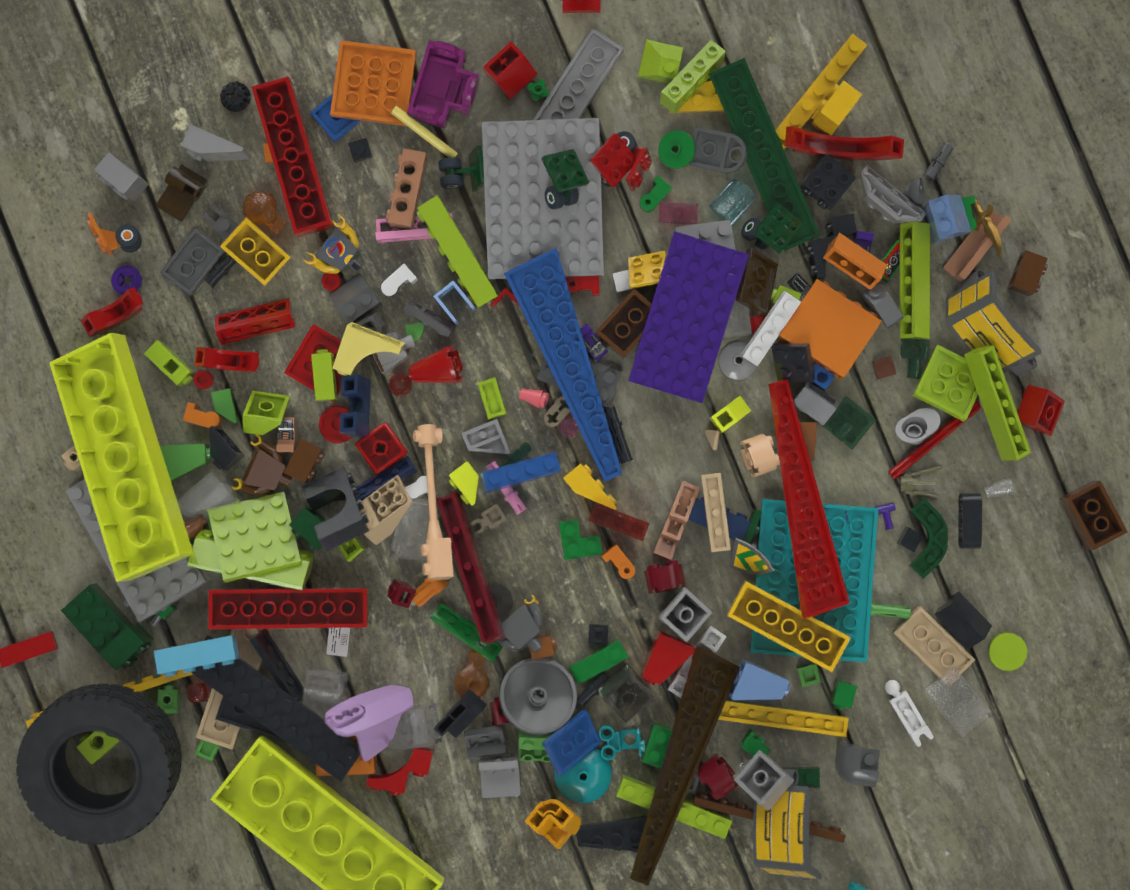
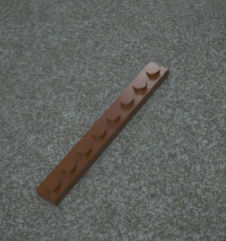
[692,792,846,843]

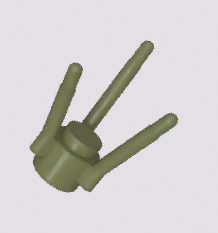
[899,465,942,499]

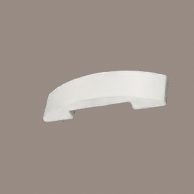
[668,625,727,698]

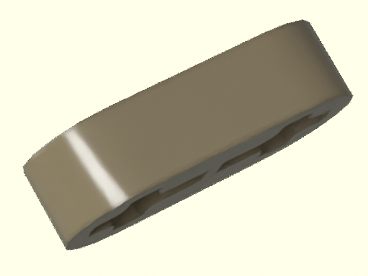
[544,396,570,427]

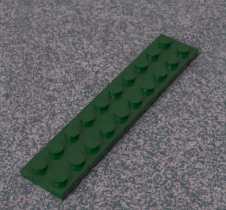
[709,58,820,251]

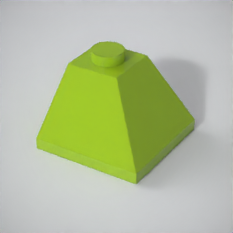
[638,39,683,84]
[243,390,290,435]

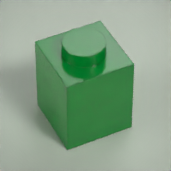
[830,679,857,710]

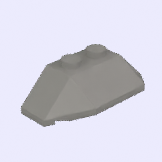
[861,165,926,223]

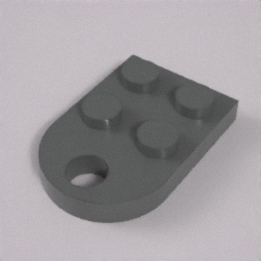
[689,127,748,173]

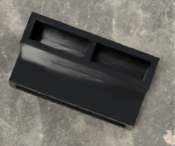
[934,591,992,649]
[433,688,487,738]

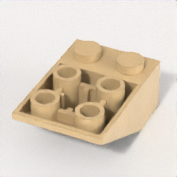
[362,475,413,545]

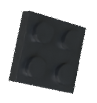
[771,343,815,382]

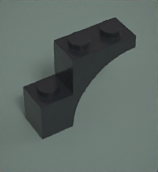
[806,214,857,280]

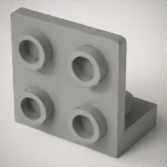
[479,756,521,798]

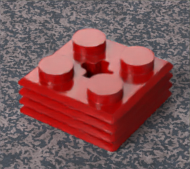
[355,422,408,474]

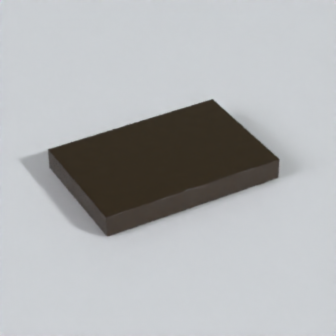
[736,248,778,317]

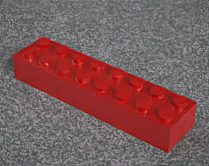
[251,76,334,238]
[208,588,367,629]

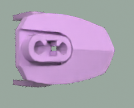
[325,685,414,761]

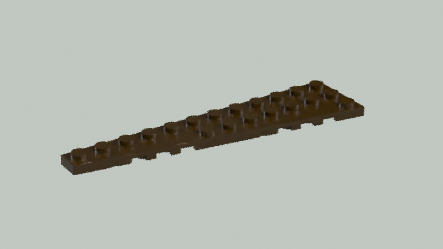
[630,645,740,886]

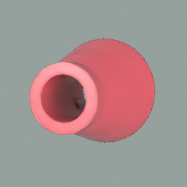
[519,388,549,409]

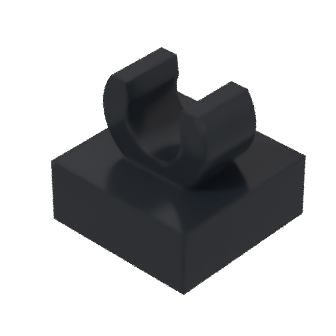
[588,624,608,645]

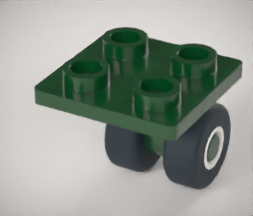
[438,146,484,192]
[541,149,590,209]
[741,203,803,254]

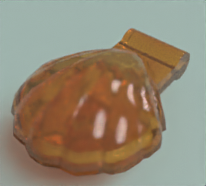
[242,190,288,235]
[454,651,490,698]

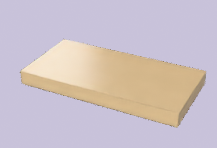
[892,606,975,687]

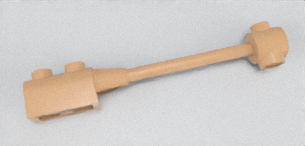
[413,424,453,580]

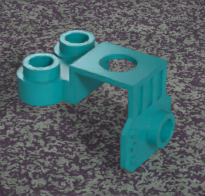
[599,724,646,761]

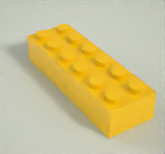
[727,580,850,672]

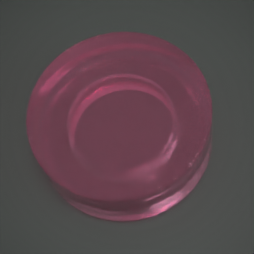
[559,417,579,438]

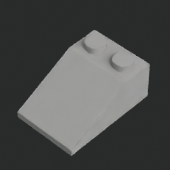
[181,124,251,162]

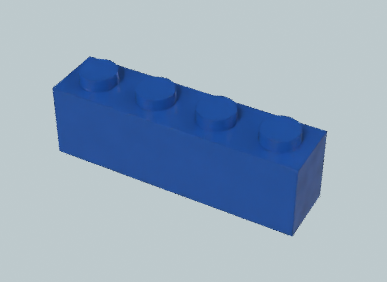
[479,452,561,494]

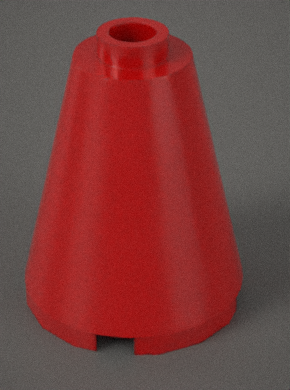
[408,345,463,383]

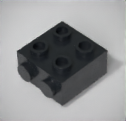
[800,154,857,211]

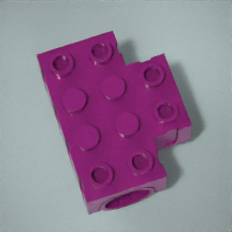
[407,40,480,129]

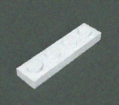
[741,291,801,366]

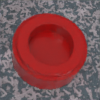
[321,273,342,291]
[193,370,214,390]

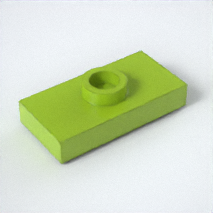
[477,377,507,420]

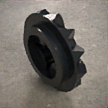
[220,81,251,112]

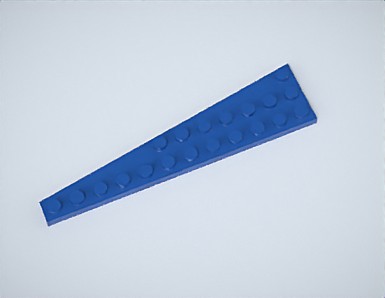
[504,248,622,482]

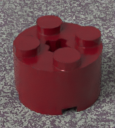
[644,560,687,594]
[697,753,739,800]

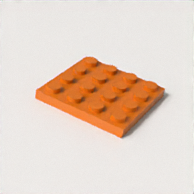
[330,40,417,126]

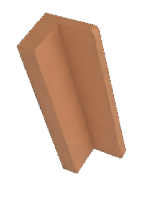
[943,211,1012,282]

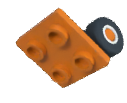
[87,212,142,257]

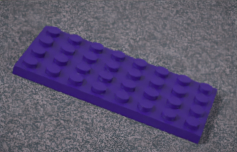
[628,231,749,403]

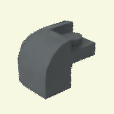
[835,742,880,787]

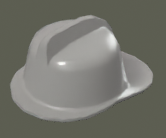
[895,408,940,445]

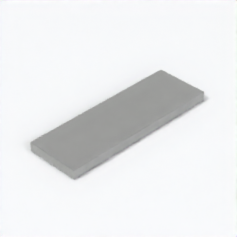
[533,28,624,120]

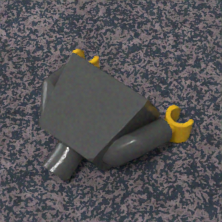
[497,595,543,653]

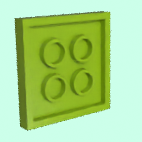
[912,344,978,422]

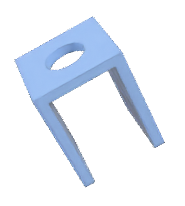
[433,281,476,325]

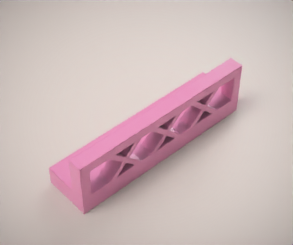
[375,213,453,243]

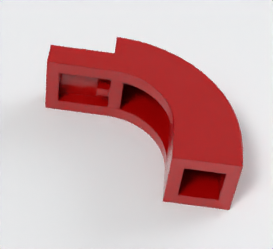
[81,287,143,338]
[194,347,259,373]

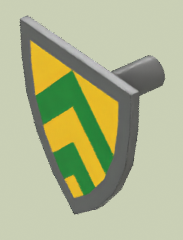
[730,538,774,575]

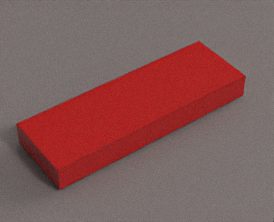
[0,631,58,668]

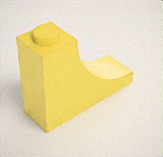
[333,322,405,376]

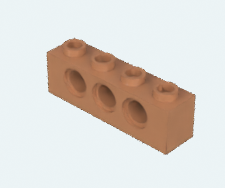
[386,148,428,230]

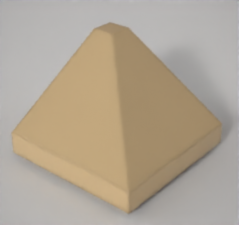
[705,430,720,450]

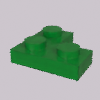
[559,519,602,560]

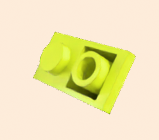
[709,396,751,433]
[449,461,480,506]

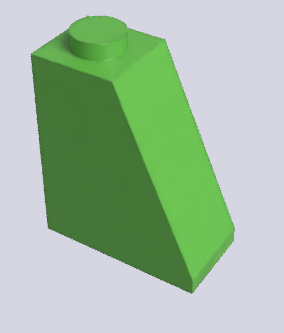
[160,444,212,483]

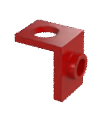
[490,288,520,308]

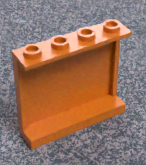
[777,279,882,381]

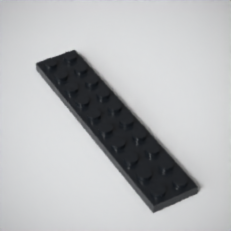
[191,635,361,782]

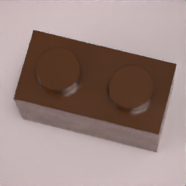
[1008,250,1048,296]
[284,438,325,483]

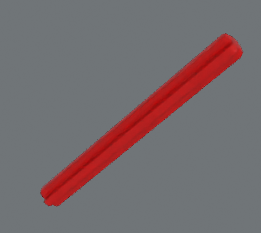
[888,401,981,479]

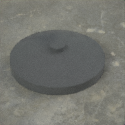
[499,658,577,735]

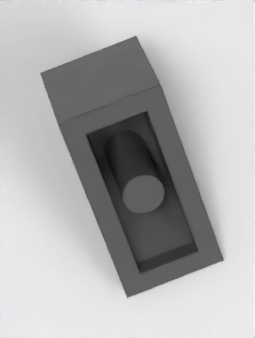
[862,283,903,329]

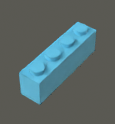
[154,635,240,677]

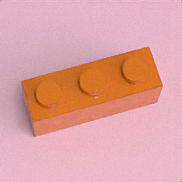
[823,233,887,290]

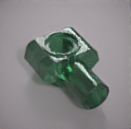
[900,339,930,379]

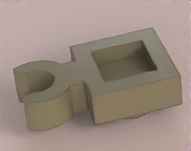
[471,504,507,534]

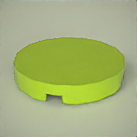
[987,632,1027,671]

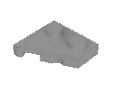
[461,419,511,454]

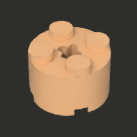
[740,434,780,477]

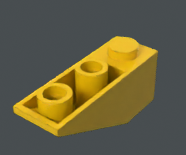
[563,464,618,510]

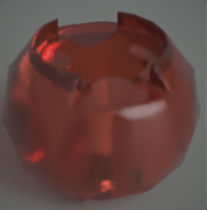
[388,373,413,397]
[186,683,211,703]

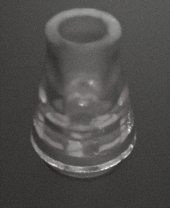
[984,477,1015,498]

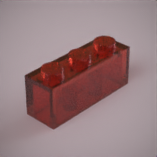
[588,503,650,541]

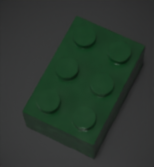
[61,583,133,654]

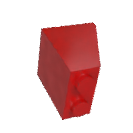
[640,630,695,686]

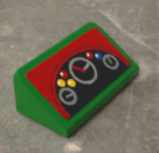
[881,239,900,282]

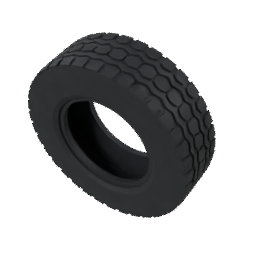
[16,683,182,845]

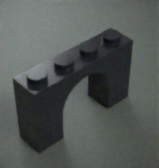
[302,467,370,551]

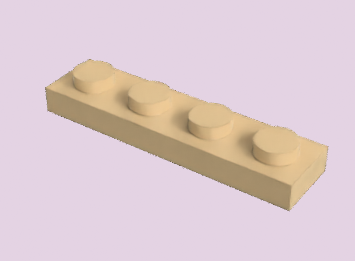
[701,473,731,552]

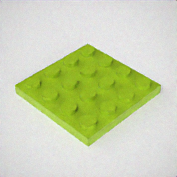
[208,492,302,583]

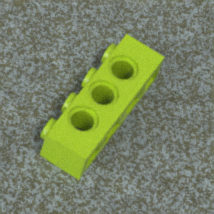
[660,40,726,114]
[76,731,120,765]

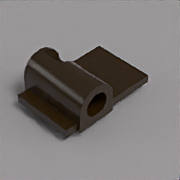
[155,164,208,222]

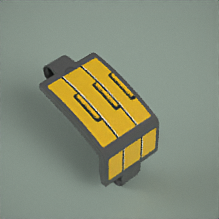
[945,270,1041,376]
[753,769,822,881]

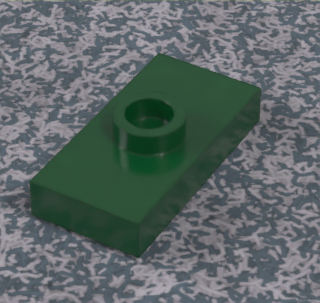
[743,509,762,544]

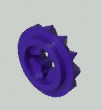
[111,265,143,295]

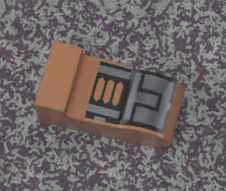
[276,417,297,453]

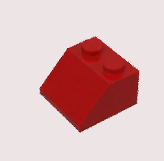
[1017,385,1065,436]

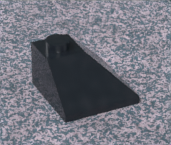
[209,426,245,471]

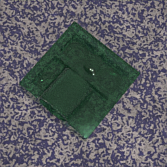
[822,396,876,450]

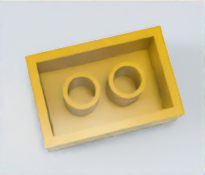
[811,80,862,135]
[220,217,291,286]

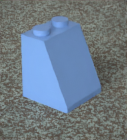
[923,195,972,244]
[729,658,791,700]

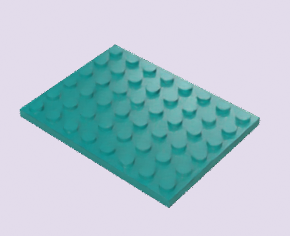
[750,499,879,663]

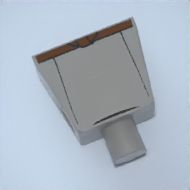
[373,332,416,375]

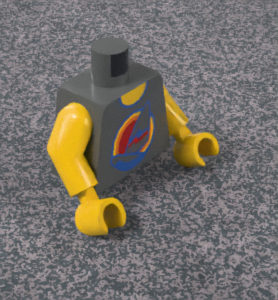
[303,214,364,274]

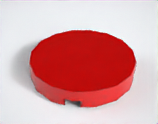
[319,406,353,444]

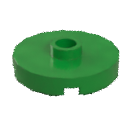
[658,130,696,169]

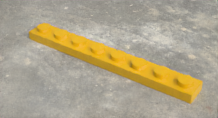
[775,33,867,150]
[718,700,849,737]

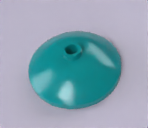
[554,748,612,803]

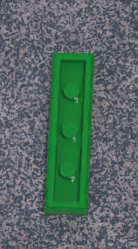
[429,602,503,663]

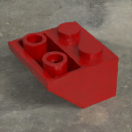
[483,41,538,100]

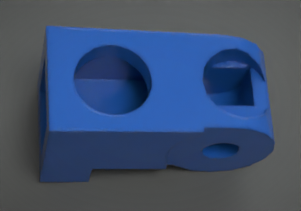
[812,363,835,391]

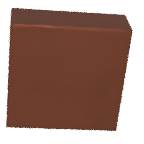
[871,356,896,380]

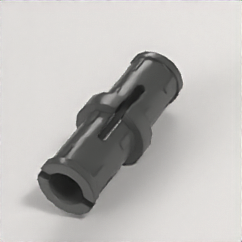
[924,142,954,181]

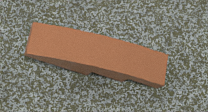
[652,481,700,561]

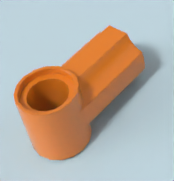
[413,577,449,607]

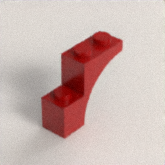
[366,745,434,796]

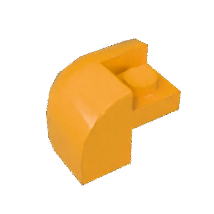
[525,799,581,849]

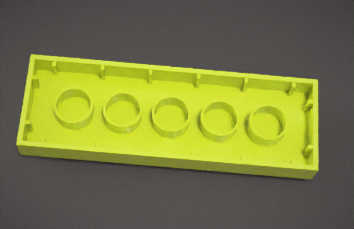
[49,333,194,582]
[210,735,445,890]

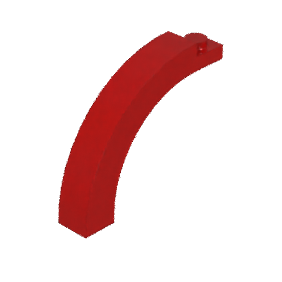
[785,126,904,161]

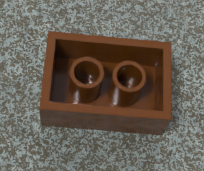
[595,289,651,359]
[1059,481,1128,550]

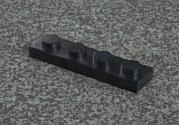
[250,629,307,700]

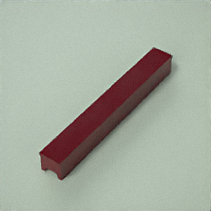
[436,492,506,645]

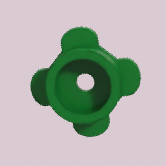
[527,79,549,101]

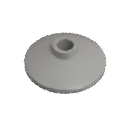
[719,342,756,380]

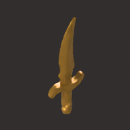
[972,200,1002,259]

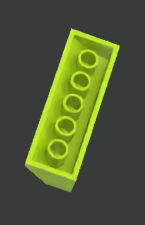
[187,530,314,590]

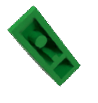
[569,638,629,684]

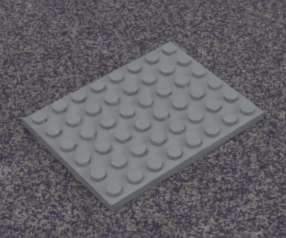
[482,118,604,279]

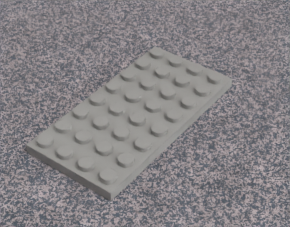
[66,479,208,622]

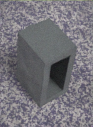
[793,382,839,425]

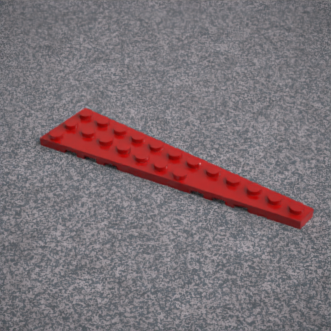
[768,379,850,619]

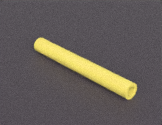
[391,106,458,158]

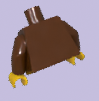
[232,435,292,495]

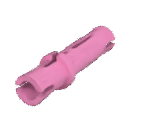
[485,461,527,515]

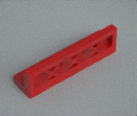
[215,298,296,345]

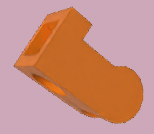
[182,402,223,428]
[601,543,635,579]

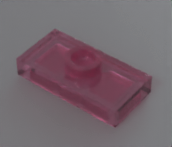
[659,203,698,224]

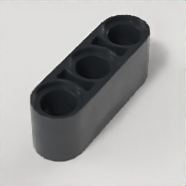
[958,493,982,549]

